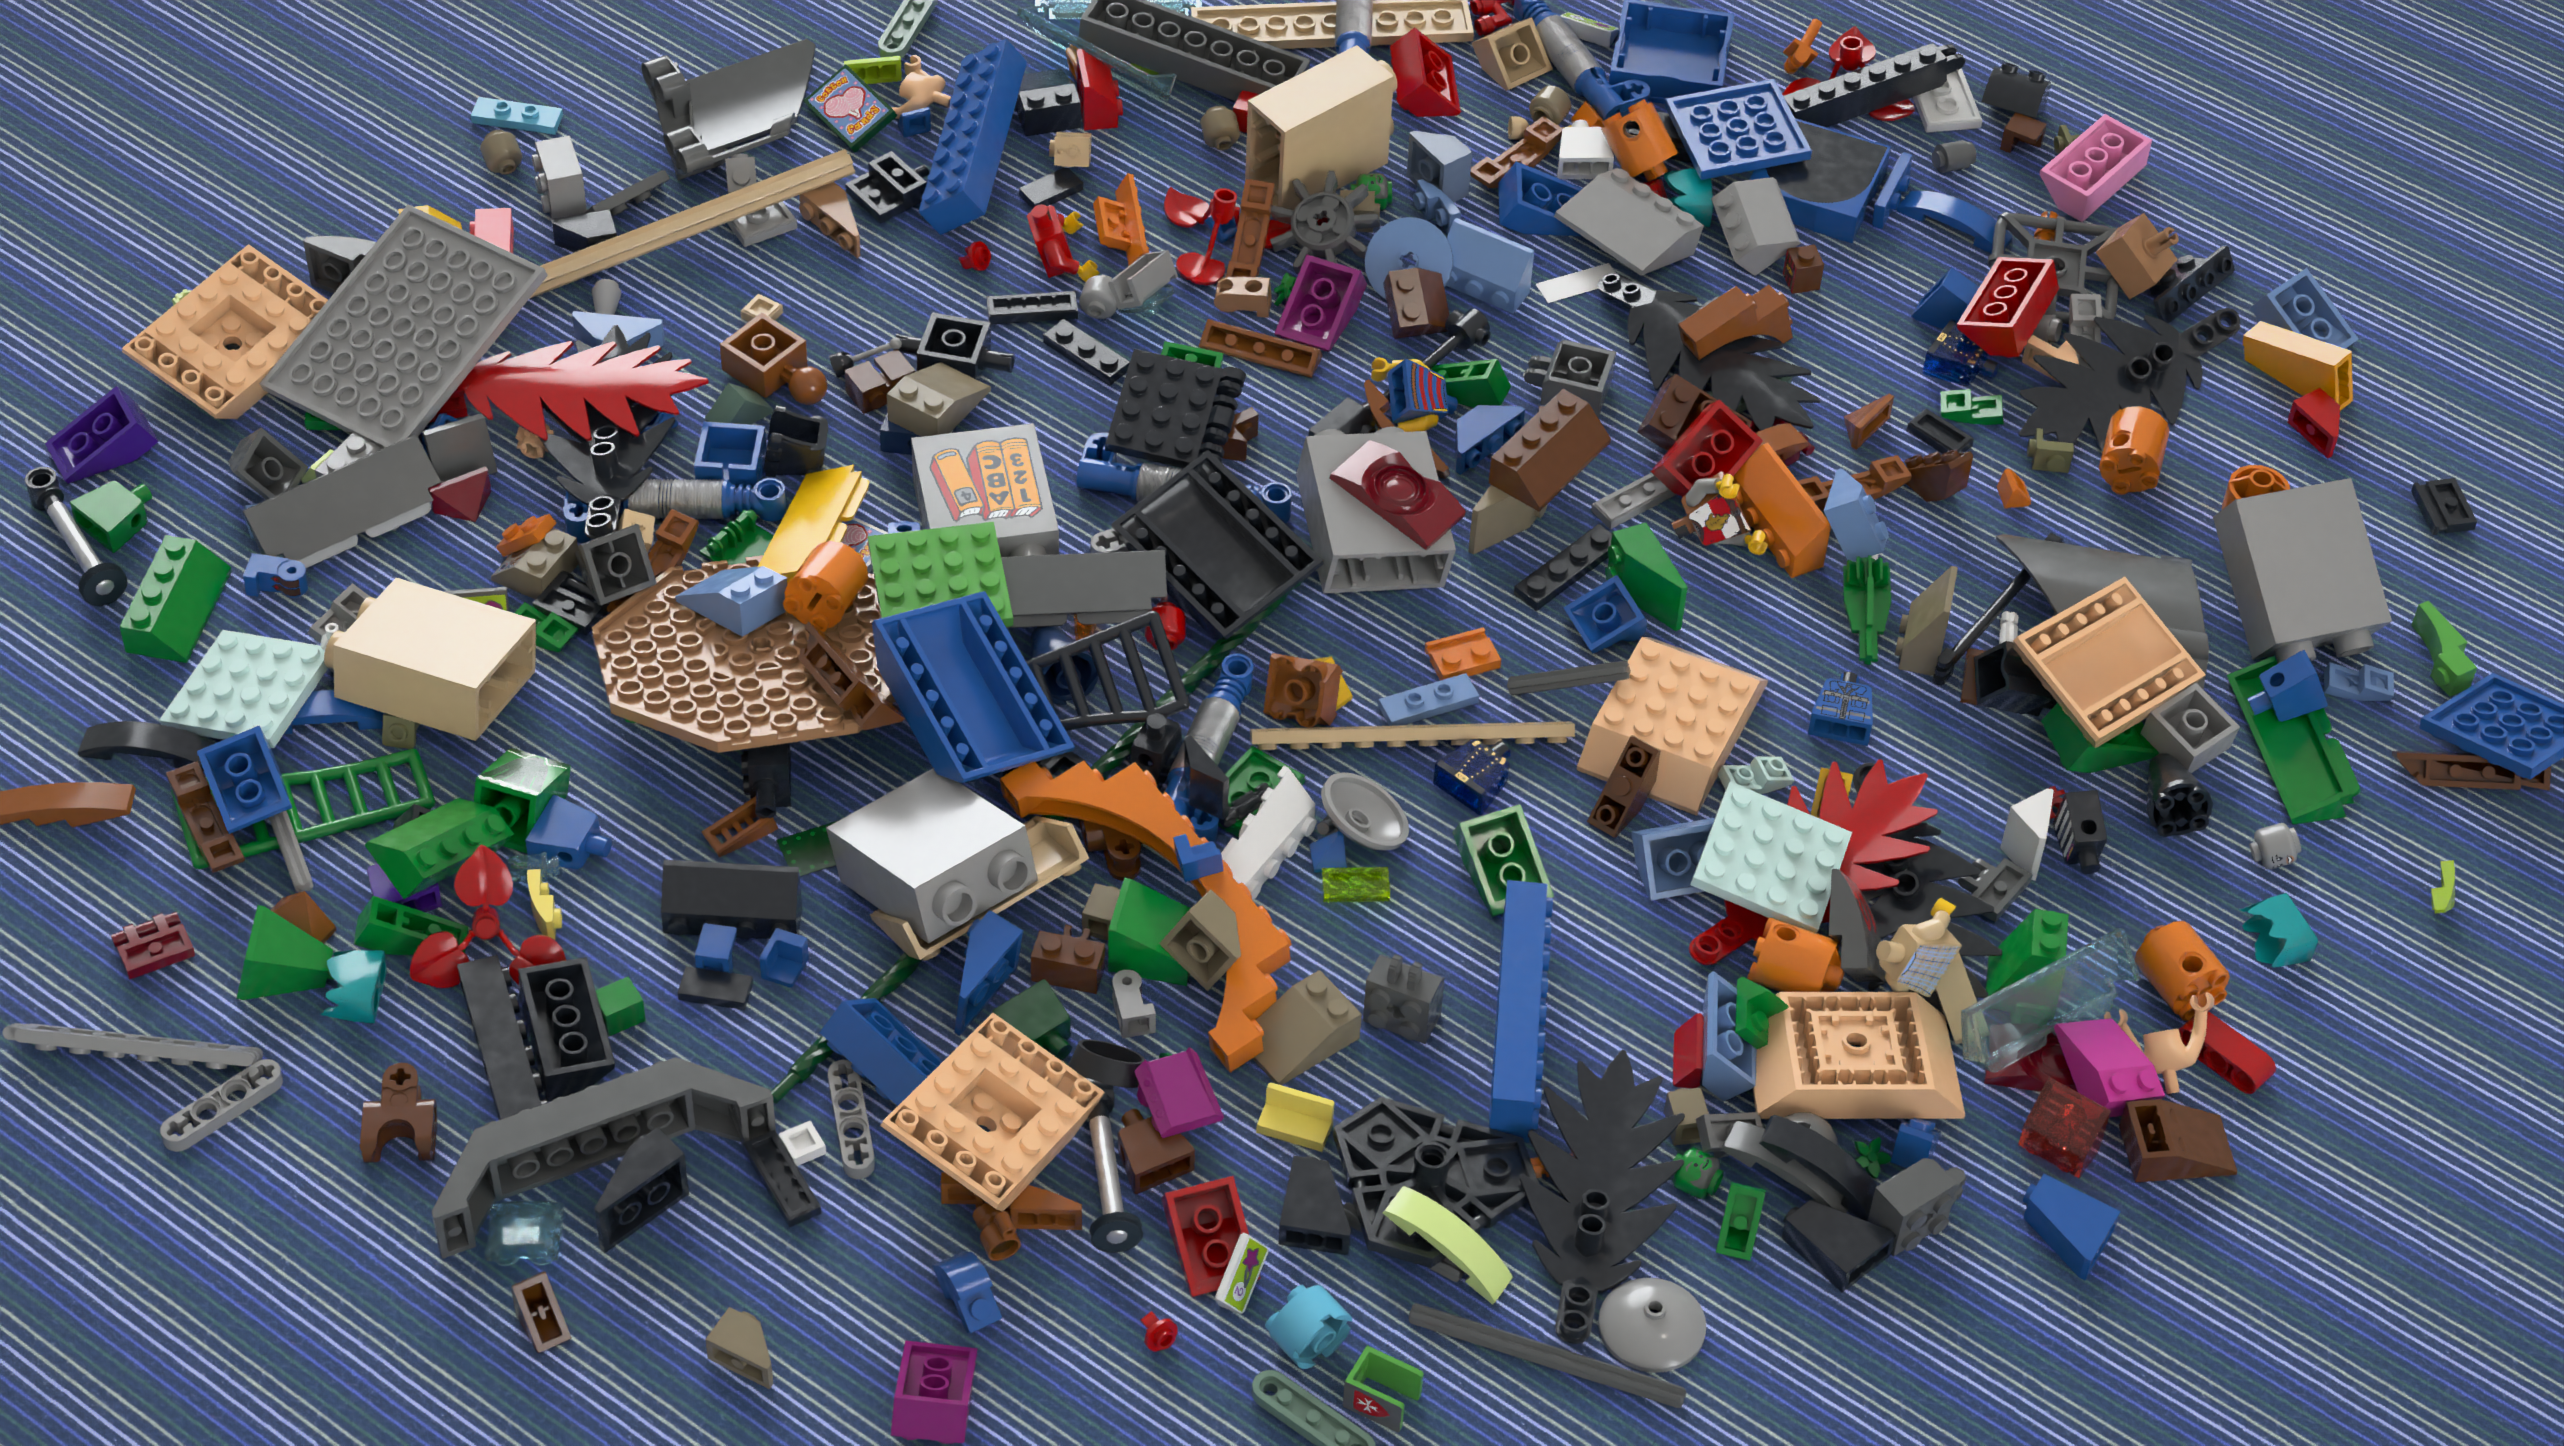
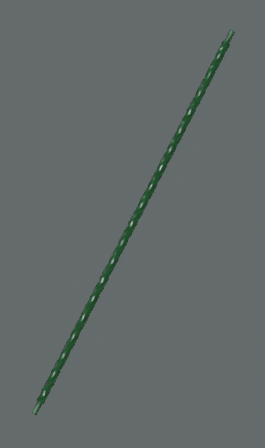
[771,547,1313,1104]

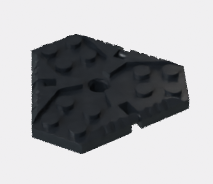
[1333,1097,1538,1268]

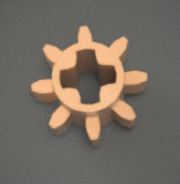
[515,423,554,459]

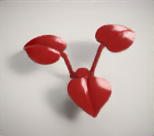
[1782,26,1915,121]
[1164,187,1291,285]
[410,845,567,988]

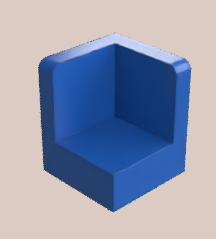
[1173,834,1224,882]
[695,923,737,973]
[759,928,809,988]

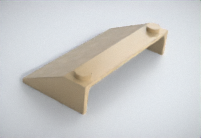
[870,816,1090,961]

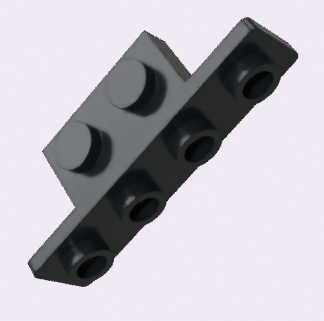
[2149,246,2235,323]

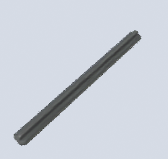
[1409,1303,1686,1408]

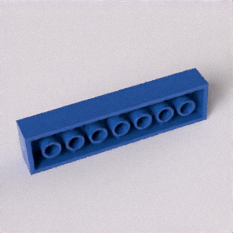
[919,39,1027,235]
[1488,880,1553,1143]

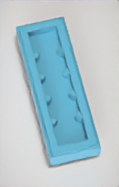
[471,97,563,135]

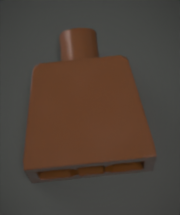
[1118,1109,1195,1195]

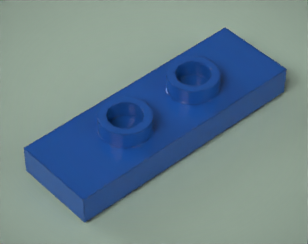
[1872,152,1912,229]

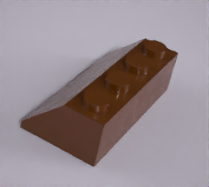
[1488,389,1611,512]

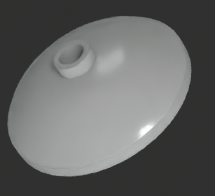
[1321,772,1409,850]
[1598,1278,1706,1373]

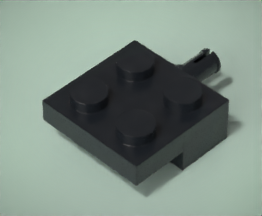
[845,151,930,224]

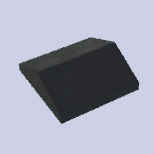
[1184,735,1229,820]

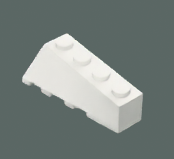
[1221,766,1317,900]

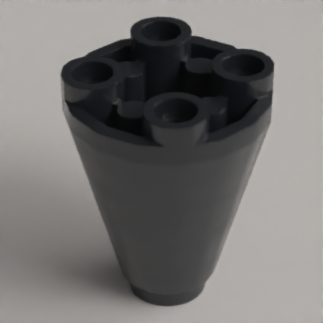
[2147,753,2213,837]

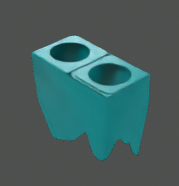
[1664,168,1714,227]
[2239,893,2318,968]
[320,950,387,1023]

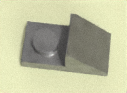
[1696,1112,1763,1158]

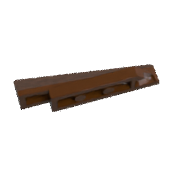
[799,622,905,730]
[2392,751,2551,790]

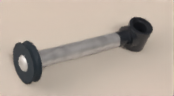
[25,467,127,606]
[1083,1076,1143,1253]

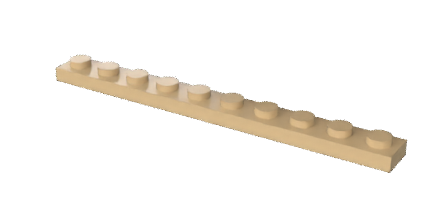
[1250,721,1575,750]

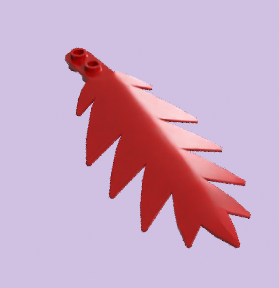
[449,341,709,441]
[1689,759,1938,965]

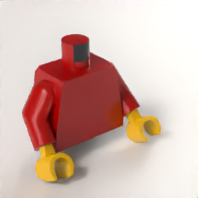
[1027,204,1100,282]

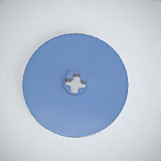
[1365,217,1453,299]

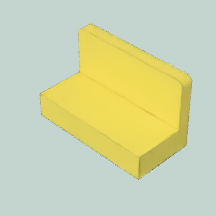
[1256,1082,1335,1152]

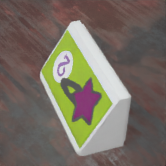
[1561,12,1619,48]
[1215,1233,1268,1314]

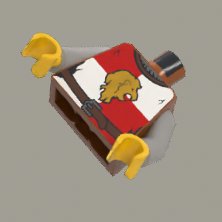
[1671,472,1768,555]

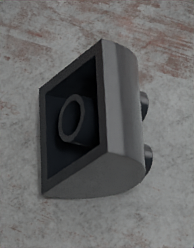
[1981,62,2051,118]

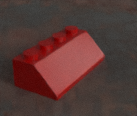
[1957,257,2059,358]

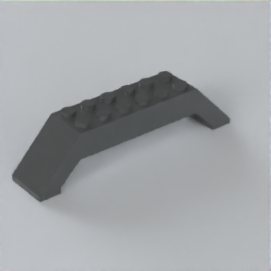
[431,1057,776,1259]

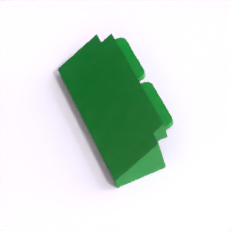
[2227,656,2360,825]

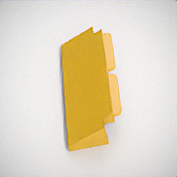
[757,465,870,583]

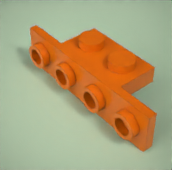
[1093,173,1149,265]

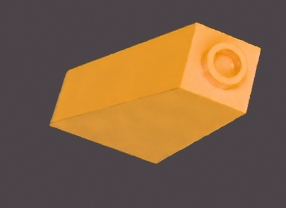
[2243,321,2353,411]

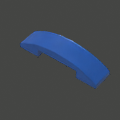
[1896,191,2013,254]
[284,690,384,734]

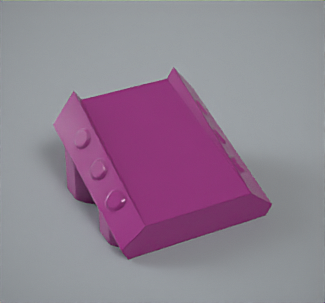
[1134,1047,1224,1138]

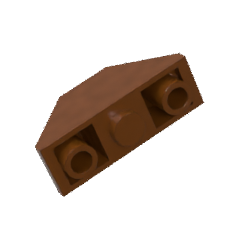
[1904,449,1973,502]
[1587,735,1661,837]

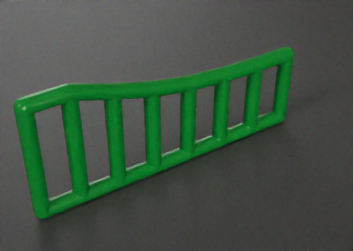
[171,748,436,869]

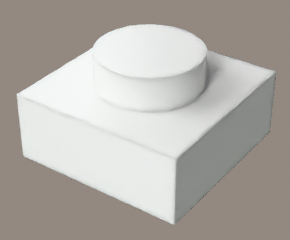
[779,1121,826,1166]

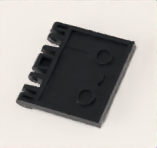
[1105,349,1246,468]

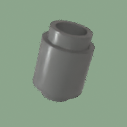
[1932,140,1976,173]

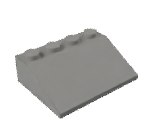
[1554,168,1704,275]

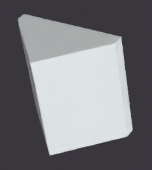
[2000,788,2054,881]

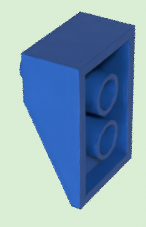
[1498,161,1583,236]
[197,726,292,834]
[954,910,1023,1036]

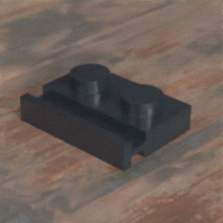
[2411,478,2477,535]

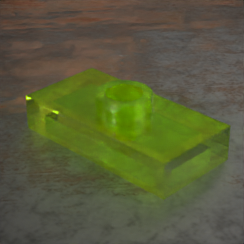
[1321,867,1390,902]

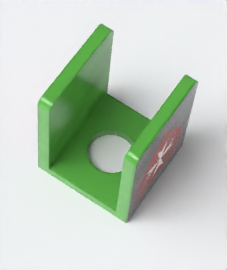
[1343,1345,1424,1432]

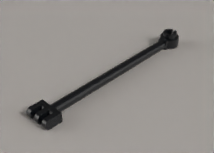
[1933,533,2066,685]

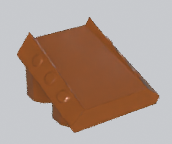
[1263,653,1343,728]

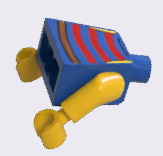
[1371,357,1458,432]

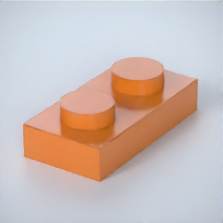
[496,514,556,557]

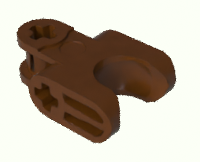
[1078,819,1144,881]
[360,1062,438,1163]

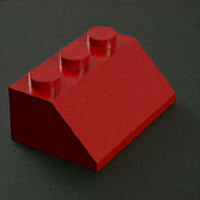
[1390,27,1461,117]
[1650,399,1763,497]

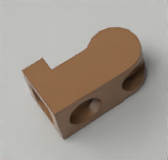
[1214,277,1272,318]

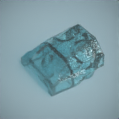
[484,1201,564,1266]

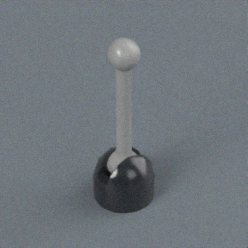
[829,337,902,378]

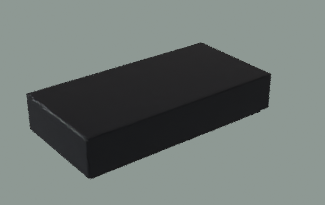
[1019,168,1083,209]
[1906,409,1974,454]
[678,966,753,1010]

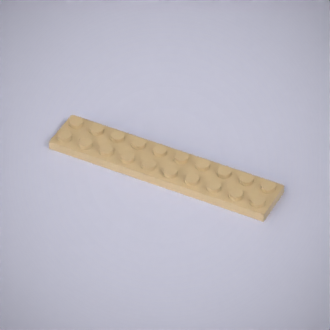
[1191,0,1474,49]

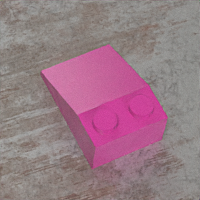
[2054,1018,2165,1120]

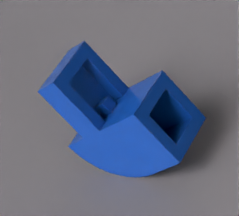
[932,1251,1003,1333]

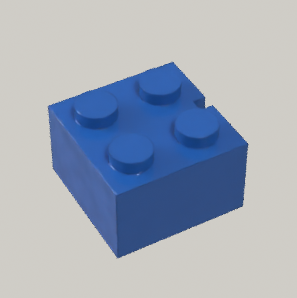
[694,421,767,488]

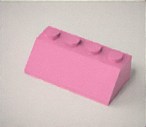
[2040,114,2152,222]

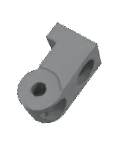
[1112,970,1156,1038]

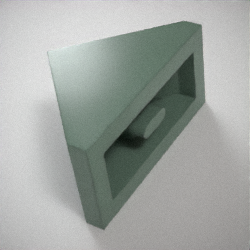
[705,383,773,425]

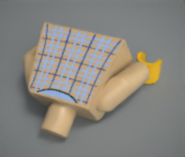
[1876,898,1962,997]

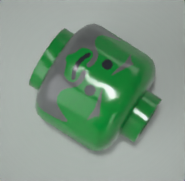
[1350,173,1392,211]
[1673,1147,1724,1199]

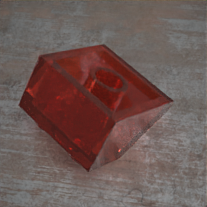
[2018,1077,2111,1178]

